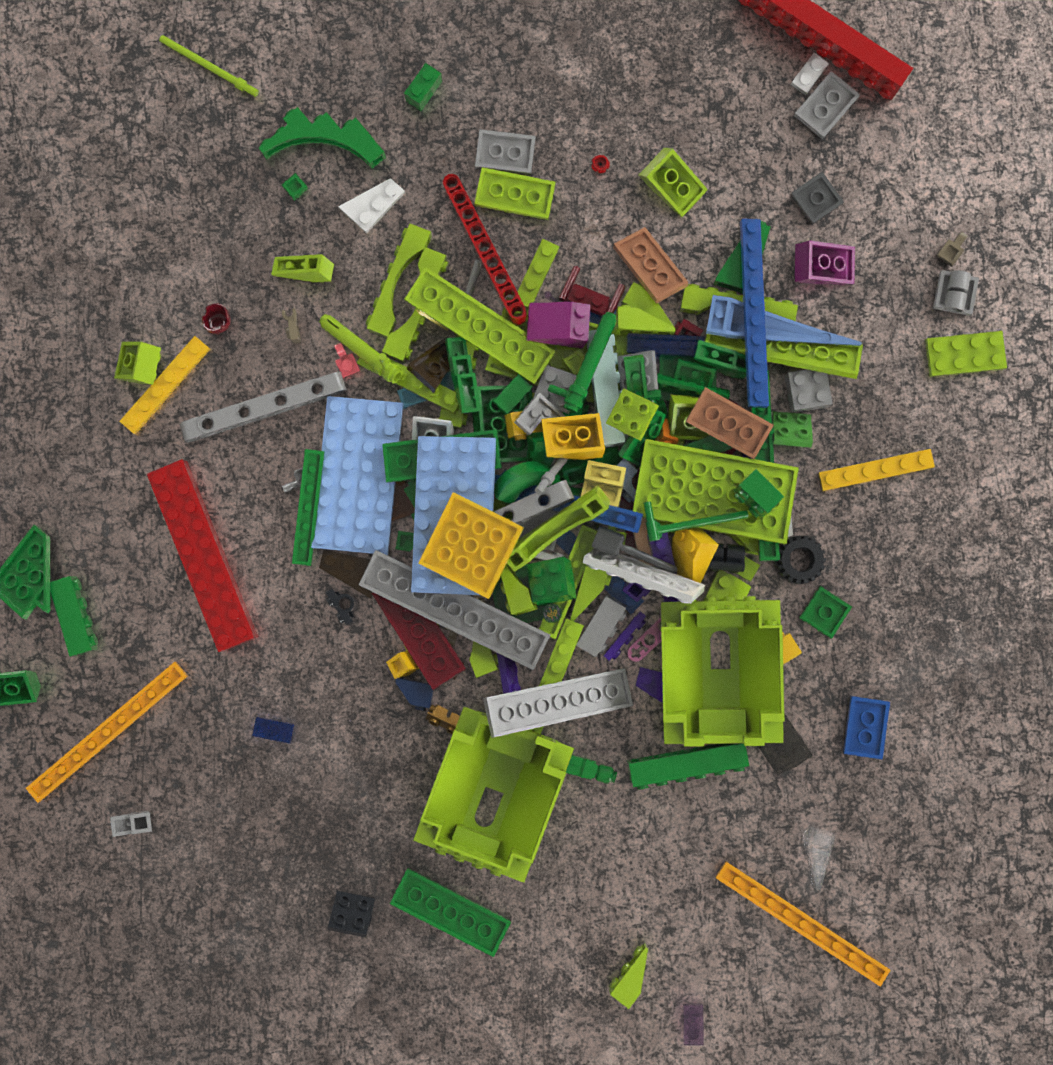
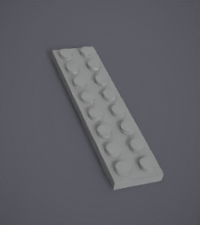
[483,668,633,738]

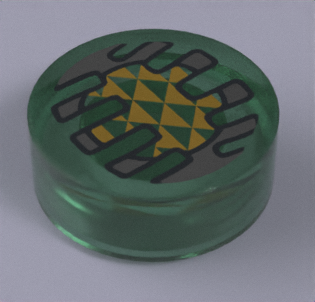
[542,604,562,623]

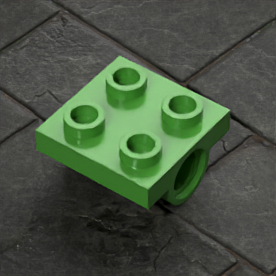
[772,411,813,448]

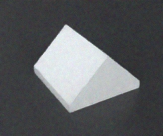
[412,416,455,440]

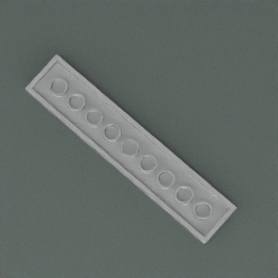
[359,550,550,670]

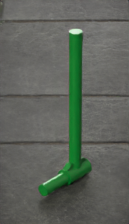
[643,501,748,542]

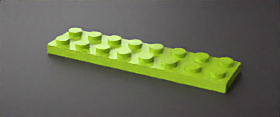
[404,267,555,384]
[705,334,863,379]

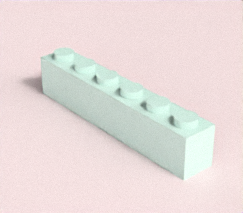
[587,330,628,447]

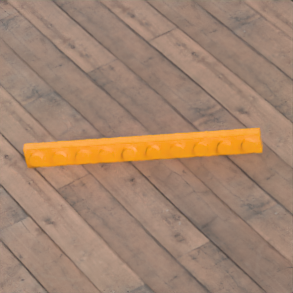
[26,662,188,803]
[715,861,891,987]

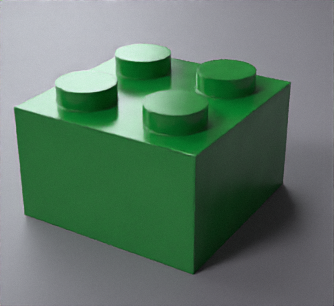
[732,469,784,519]
[527,557,576,606]

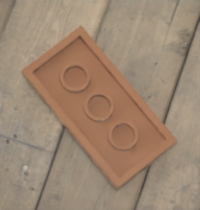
[613,227,689,304]
[686,387,774,459]

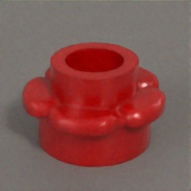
[591,155,610,173]

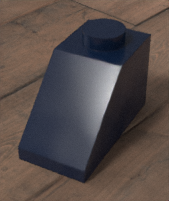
[395,678,434,711]

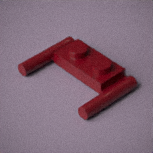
[558,266,626,316]

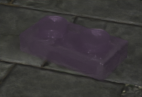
[683,1003,704,1046]

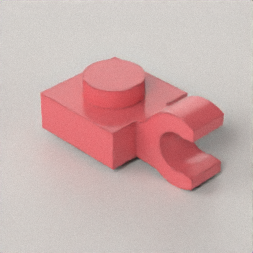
[334,343,360,379]

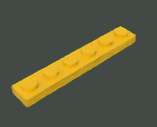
[119,336,210,435]
[818,449,935,491]

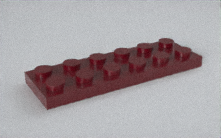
[371,592,466,691]

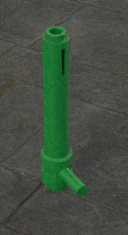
[548,312,617,413]

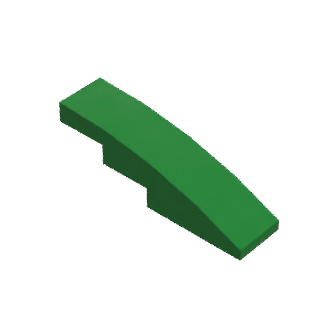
[445,337,481,414]

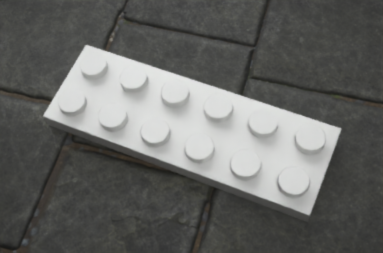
[583,549,705,603]

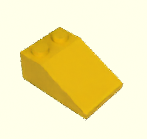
[541,413,605,460]
[672,528,719,583]

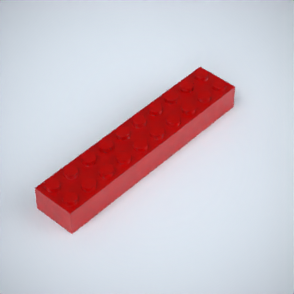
[738,0,914,100]
[147,459,258,652]

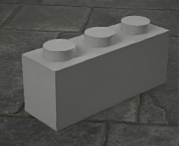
[576,594,628,657]

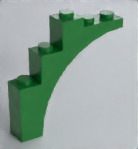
[258,107,386,169]

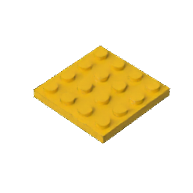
[419,492,524,599]

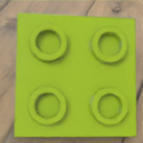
[606,388,659,441]

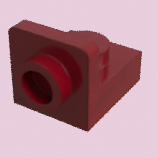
[672,318,704,340]

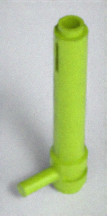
[319,314,403,383]

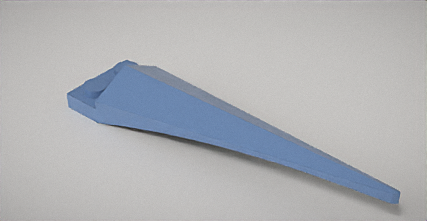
[706,295,862,346]

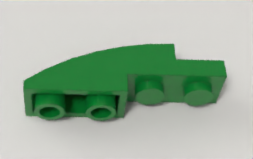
[549,446,622,487]

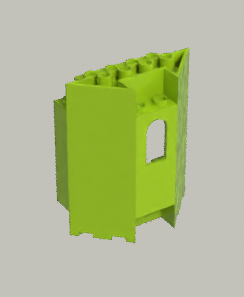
[661,596,785,747]
[413,707,574,883]

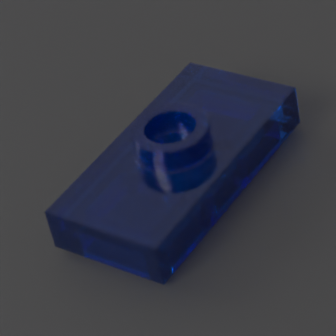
[252,716,295,744]

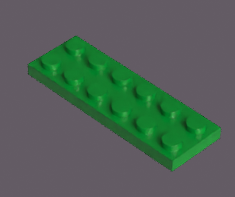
[382,429,502,483]
[390,868,511,957]

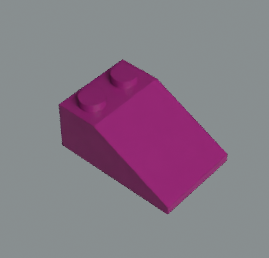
[795,240,855,285]
[526,302,590,349]

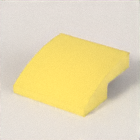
[581,460,626,507]

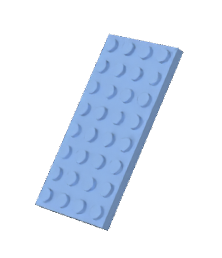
[311,396,404,555]
[411,436,496,595]

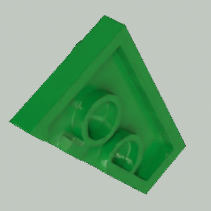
[618,409,666,466]

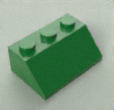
[0,670,41,706]

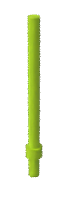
[159,35,259,97]

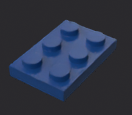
[843,696,890,760]

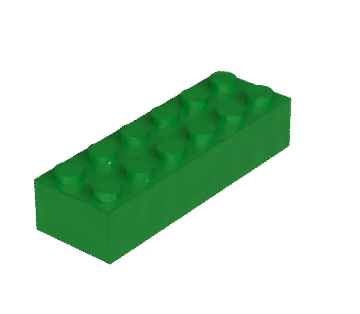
[626,743,749,790]

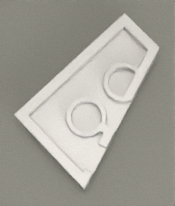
[338,178,405,234]

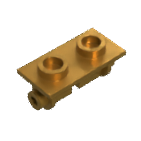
[426,704,460,735]

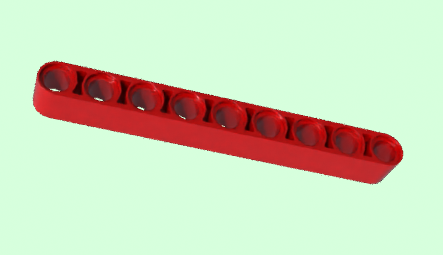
[443,174,527,325]

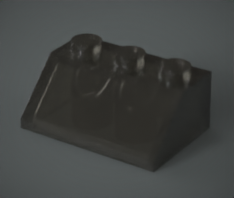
[758,713,813,775]

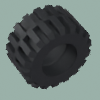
[774,535,826,584]

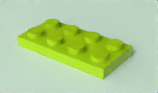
[474,167,556,220]
[925,331,1007,377]

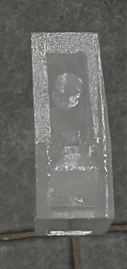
[803,825,836,891]

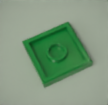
[798,586,852,639]

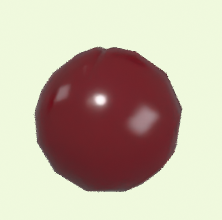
[201,303,231,334]

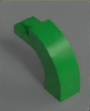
[494,461,561,504]

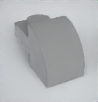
[110,811,152,837]

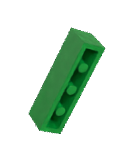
[50,576,98,657]

